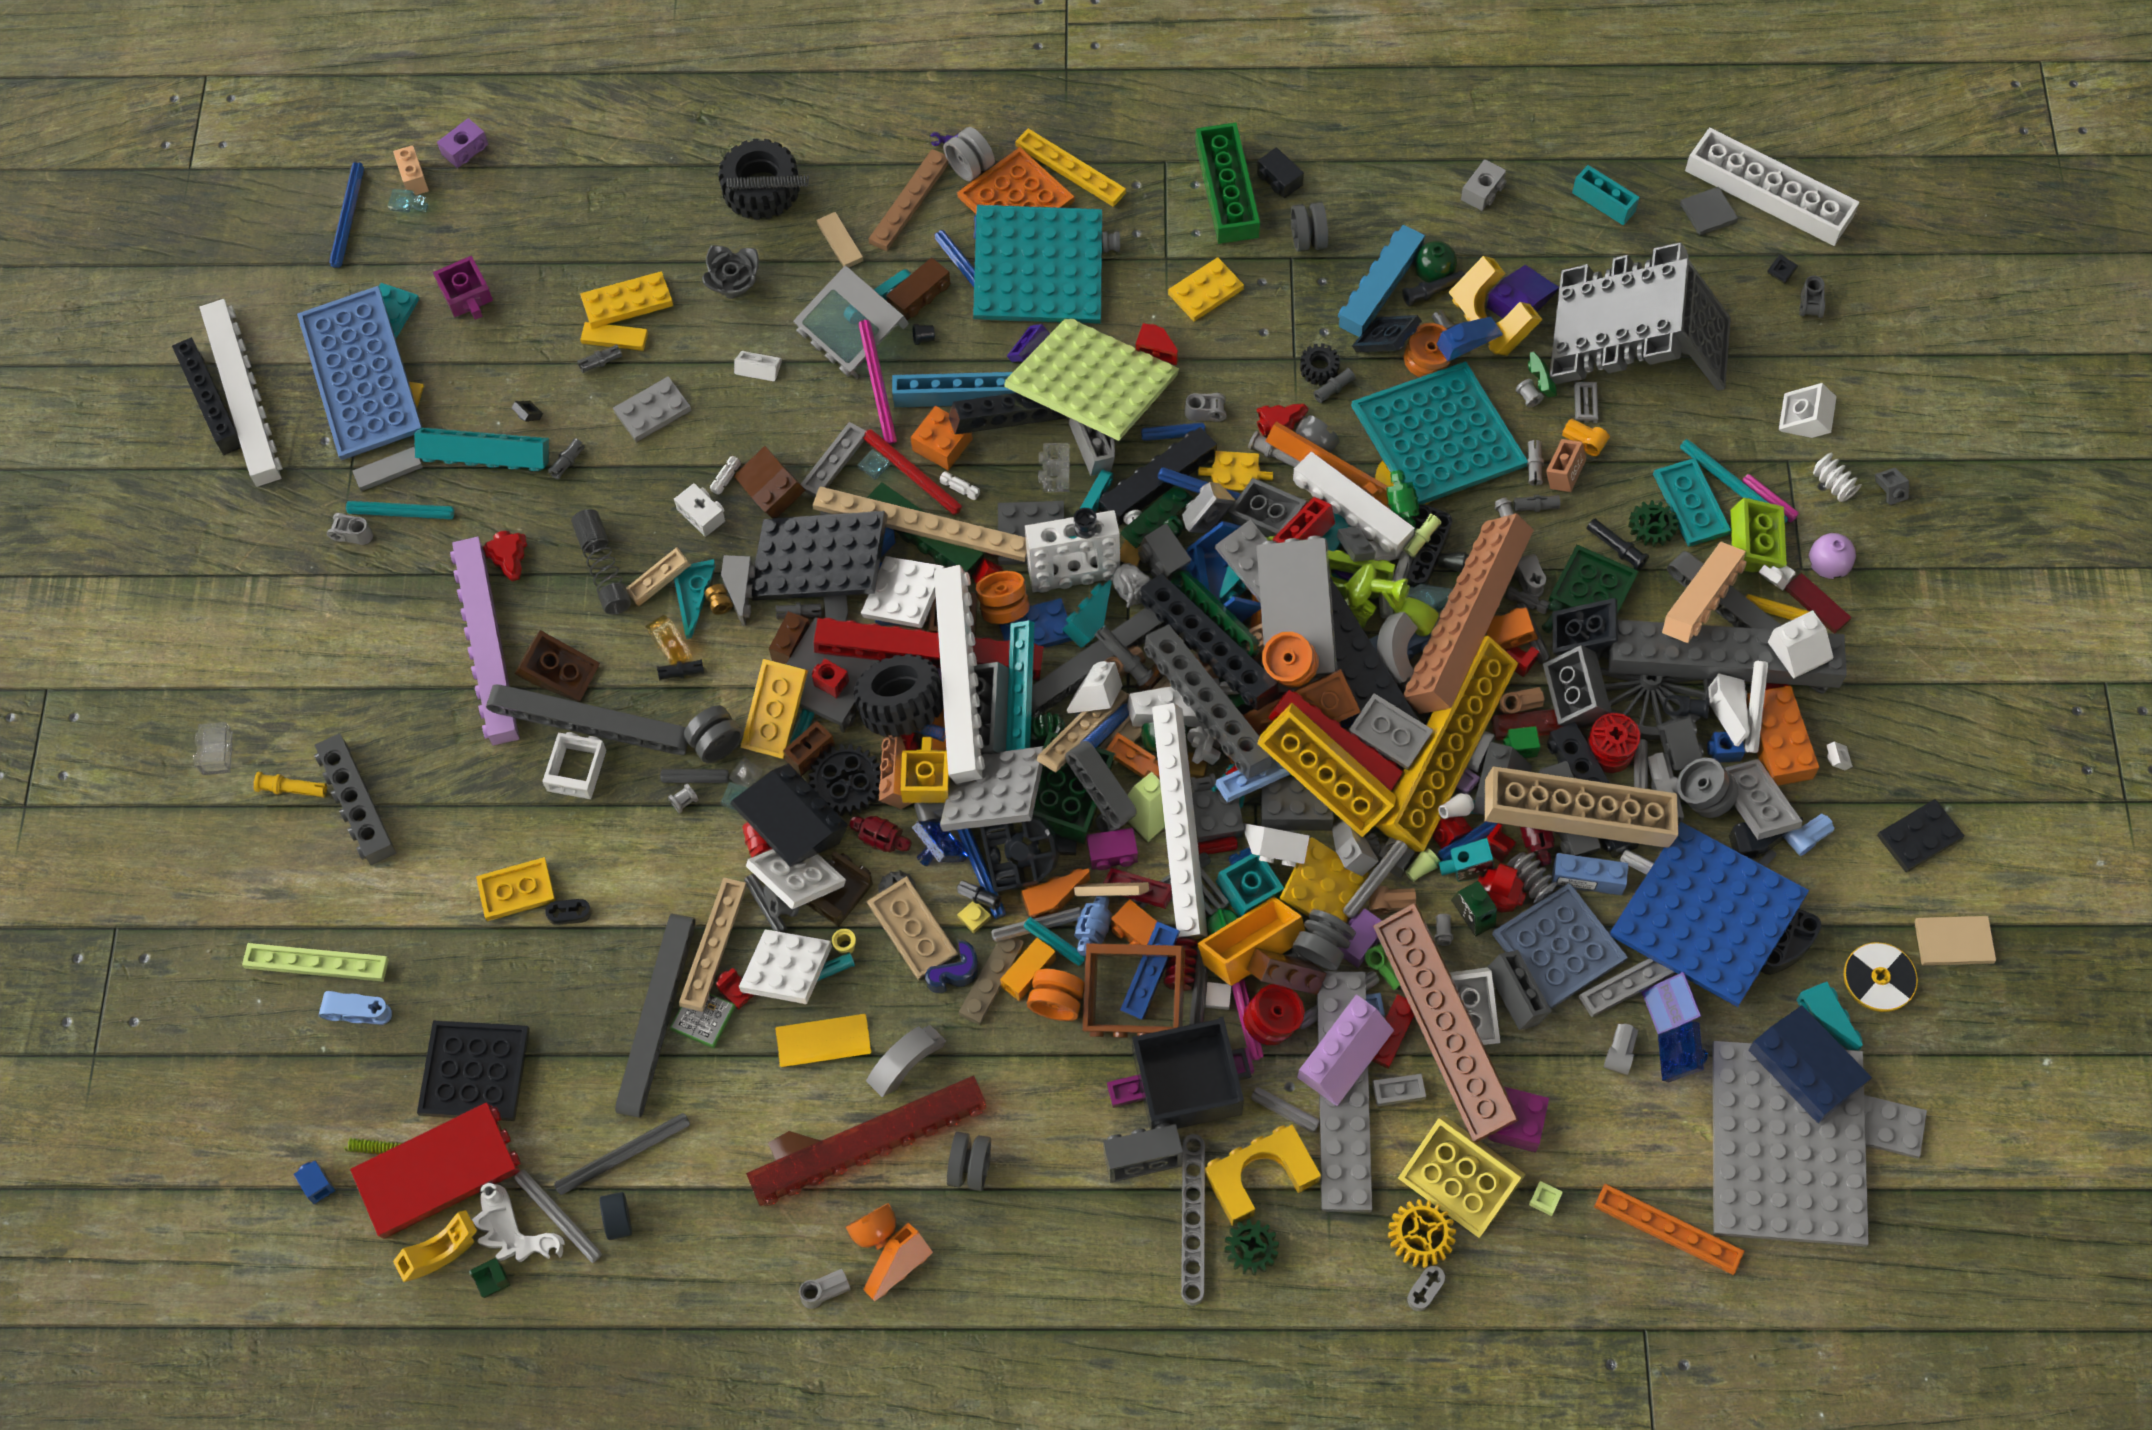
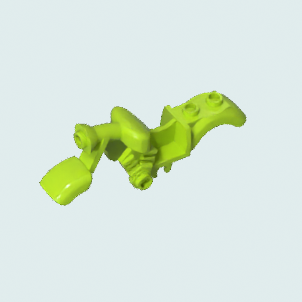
[1329,564,1439,637]

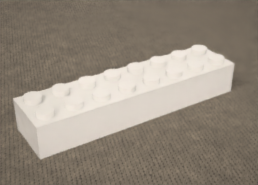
[1685,127,1859,246]

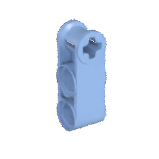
[319,991,392,1025]

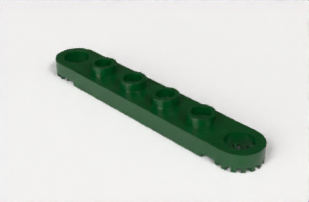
[1171,570,1260,658]

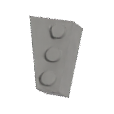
[1069,418,1115,476]

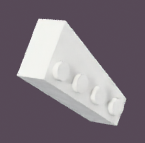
[1127,678,1219,729]

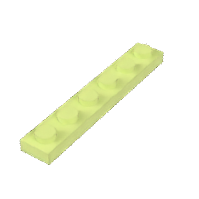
[242,943,389,982]

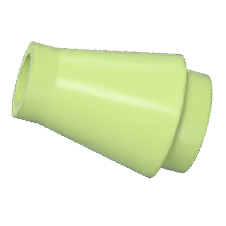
[1405,848,1440,882]

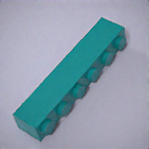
[414,427,549,471]

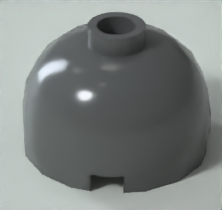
[1296,415,1340,453]

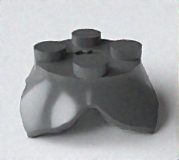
[702,245,759,299]

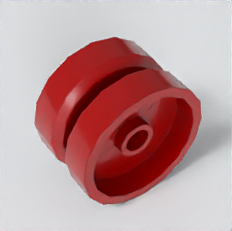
[1243,984,1305,1046]

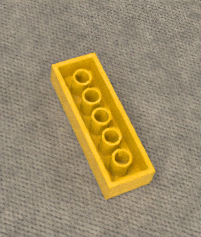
[1257,703,1396,837]

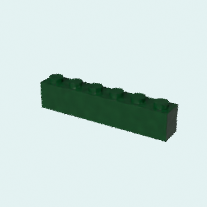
[867,482,984,579]

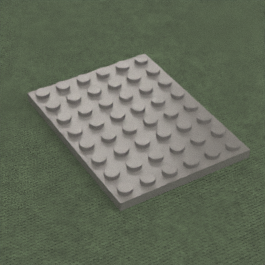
[1712,1041,1868,1247]

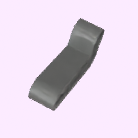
[1065,740,1137,832]

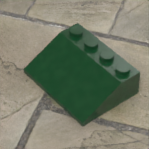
[1033,732,1115,844]

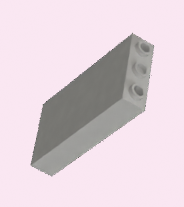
[1257,536,1337,678]

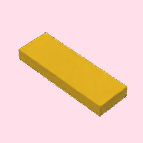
[580,322,648,351]

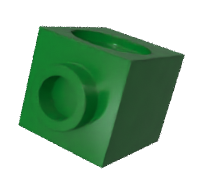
[1503,726,1540,758]

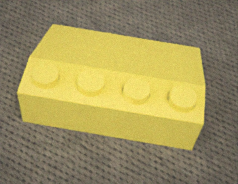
[1398,1115,1526,1238]

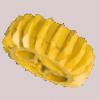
[1388,1199,1456,1268]

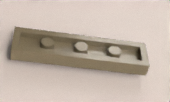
[958,937,1025,1025]

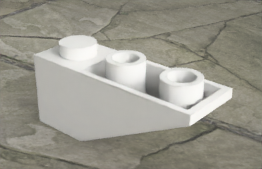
[1708,673,1751,747]

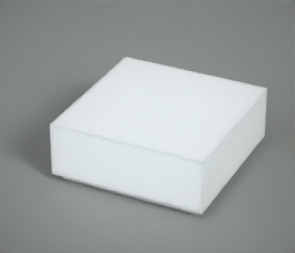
[1205,982,1231,1010]

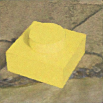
[957,901,991,934]

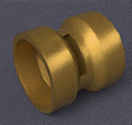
[704,584,733,615]

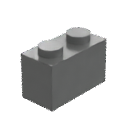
[1657,717,1704,770]

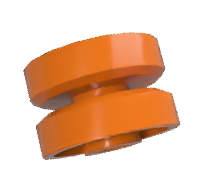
[1403,323,1451,377]
[976,571,1030,624]
[1262,631,1319,687]
[1027,969,1085,1021]

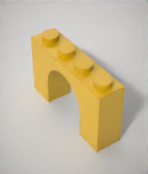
[1449,256,1542,356]
[1205,1124,1321,1226]

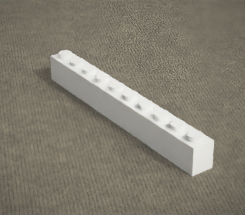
[200,299,283,487]
[934,565,985,784]
[1152,703,1208,940]

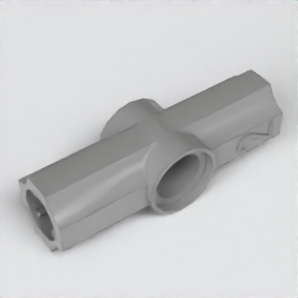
[1648,753,1684,822]

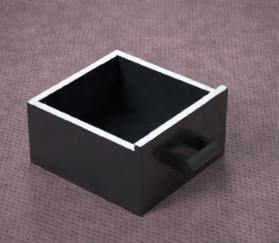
[1132,1017,1252,1130]

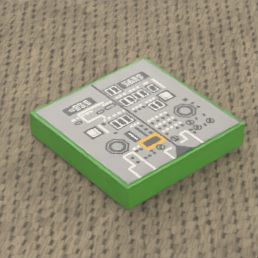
[670,994,735,1049]

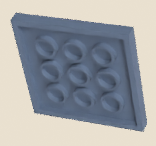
[1492,883,1628,1009]

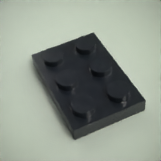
[1352,315,1422,352]
[1877,799,1965,873]

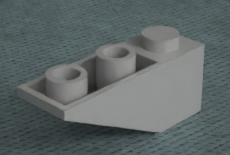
[721,555,756,626]

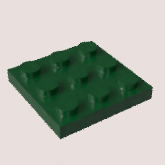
[1548,544,1639,613]

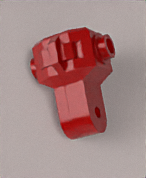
[1477,863,1527,913]

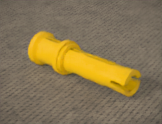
[254,772,327,798]

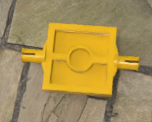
[1198,451,1273,494]

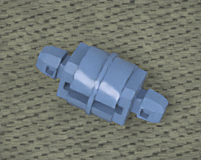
[1074,896,1112,956]

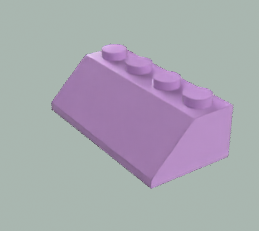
[1297,994,1394,1106]

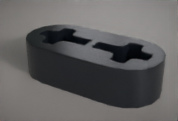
[545,899,592,925]

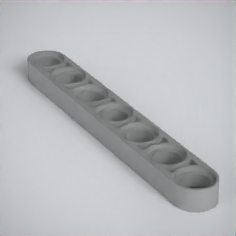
[1181,1134,1205,1306]

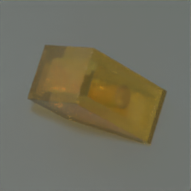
[645,615,693,665]

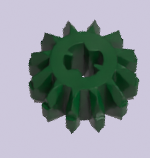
[1030,712,1066,747]

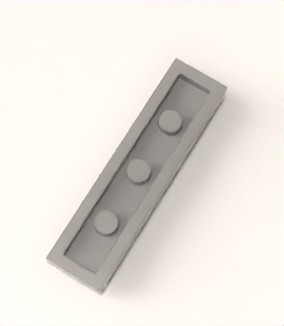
[801,422,866,498]
[1579,958,1675,1017]

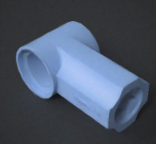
[1784,814,1835,856]

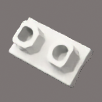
[1187,726,1221,765]

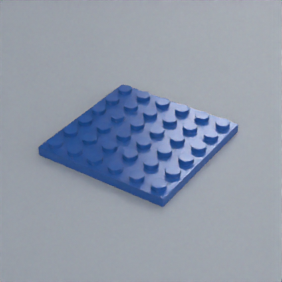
[1610,822,1809,1007]

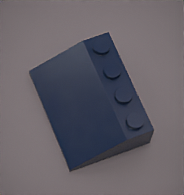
[1748,1005,1872,1124]

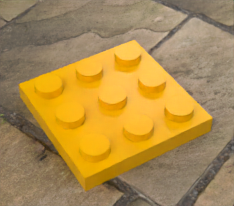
[1280,837,1369,923]

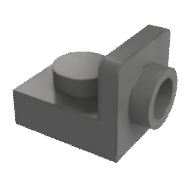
[1875,468,1909,505]

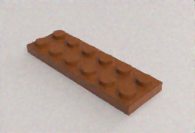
[1228,669,1361,764]

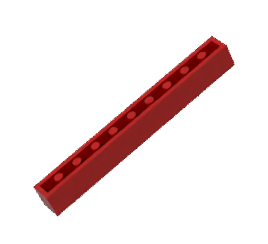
[814,618,1044,681]

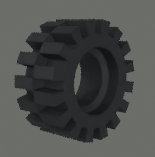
[1300,343,1340,385]

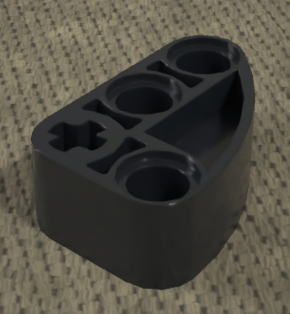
[1761,909,1822,975]

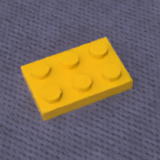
[1168,257,1244,322]
[476,857,556,921]

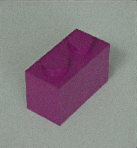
[1087,828,1138,871]

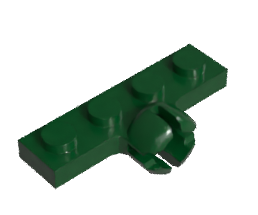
[1120,485,1193,549]

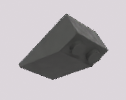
[1229,478,1307,536]

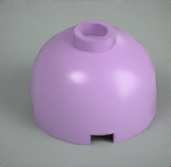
[1808,533,1856,579]

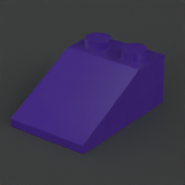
[1486,265,1559,319]

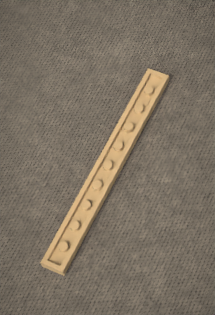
[813,486,1027,562]

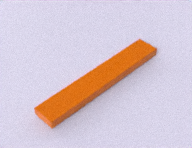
[1265,422,1388,494]
[1594,1184,1744,1275]

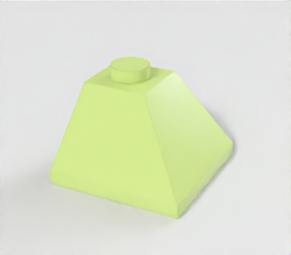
[1128,772,1165,843]

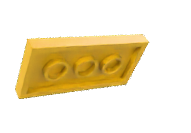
[580,271,673,329]
[740,659,808,759]

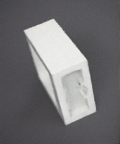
[543,732,606,799]

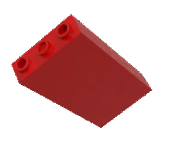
[350,1102,521,1239]

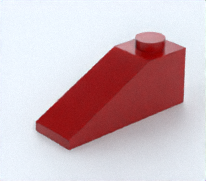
[1272,497,1335,543]

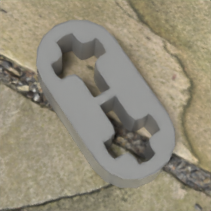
[1467,731,1495,773]
[1407,1266,1445,1311]

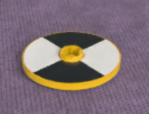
[1843,942,1918,1012]

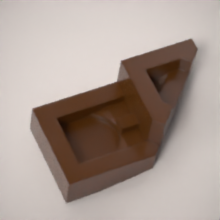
[768,1131,823,1165]

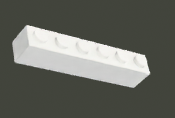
[1293,452,1415,556]

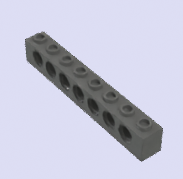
[1144,625,1273,779]

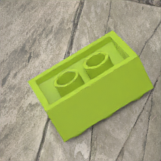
[1730,498,1787,572]

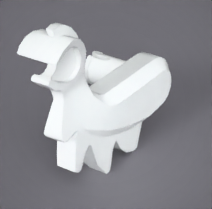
[472,1183,565,1262]

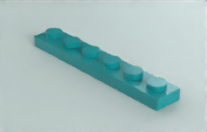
[1006,620,1034,751]

